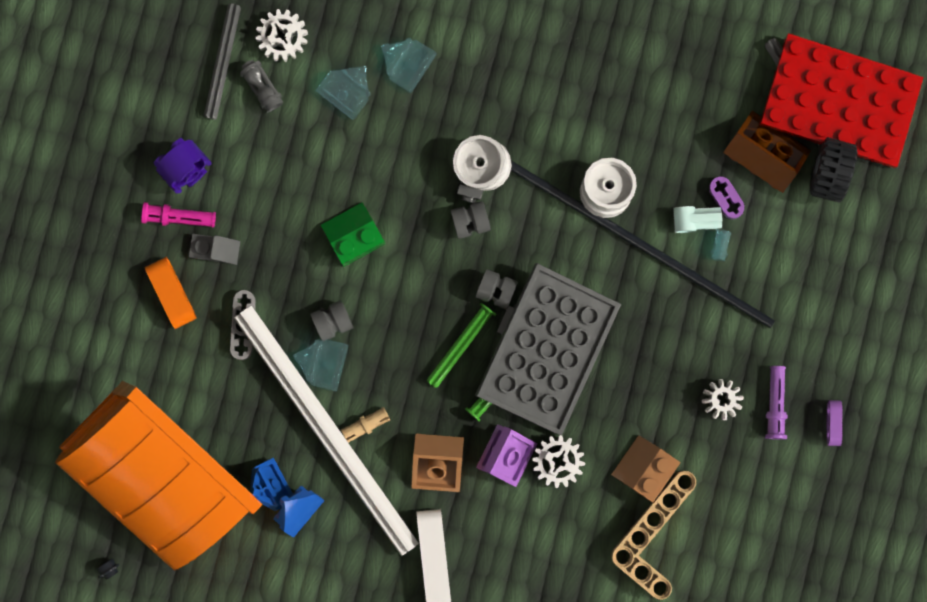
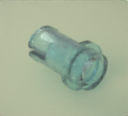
[709,230,731,261]

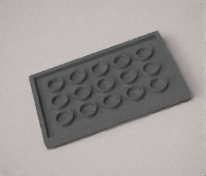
[475,263,621,436]

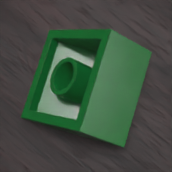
[321,202,385,267]

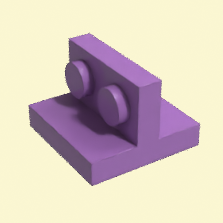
[476,424,537,487]

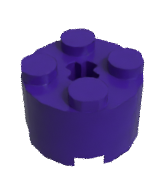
[154,138,211,193]

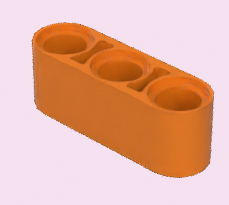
[145,257,197,329]

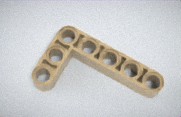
[611,471,696,600]

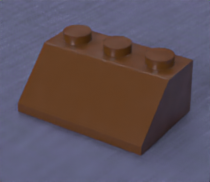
[723,111,811,193]

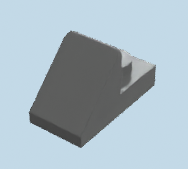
[189,234,241,265]

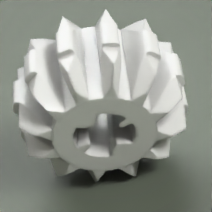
[702,379,743,420]

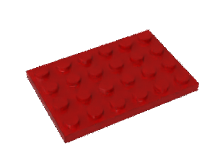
[759,33,924,168]

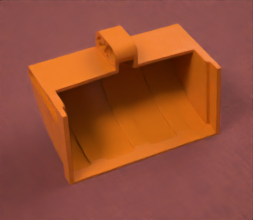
[55,381,262,570]

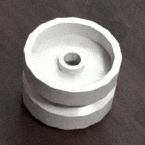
[453,135,512,191]
[580,158,637,218]

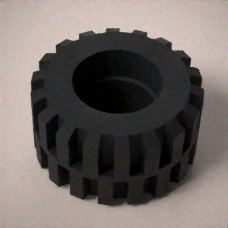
[810,137,857,203]

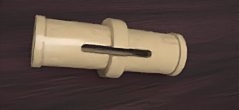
[341,407,391,443]

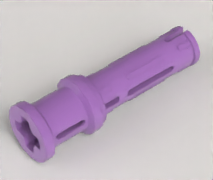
[765,366,788,440]

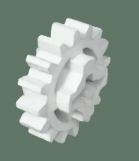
[256,9,308,62]
[532,435,585,488]

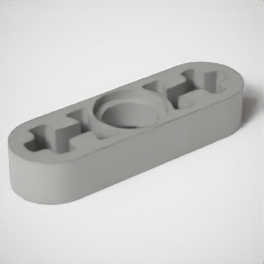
[230,290,256,360]

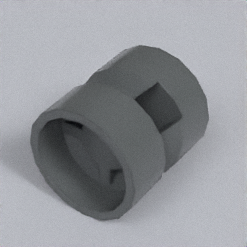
[451,201,491,239]
[475,269,518,310]
[310,300,354,342]

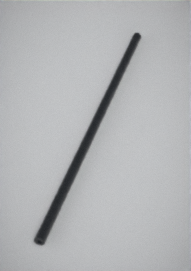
[510,160,775,328]

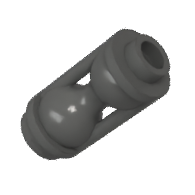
[240,60,283,113]

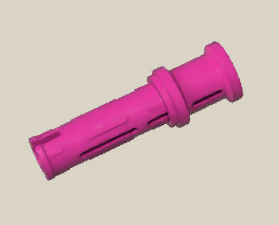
[142,202,216,228]

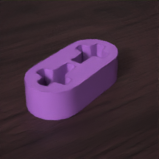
[709,177,744,219]
[827,400,842,446]

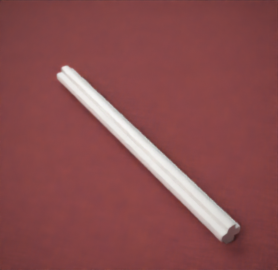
[234,306,419,556]

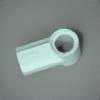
[674,206,722,233]

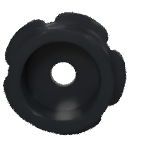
[97,558,119,580]

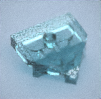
[381,38,437,93]
[315,66,371,120]
[293,339,349,392]

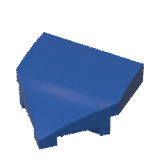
[250,458,293,511]
[274,486,325,538]

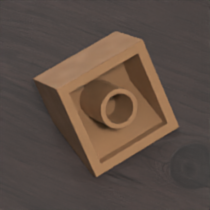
[412,434,464,492]
[611,435,681,503]

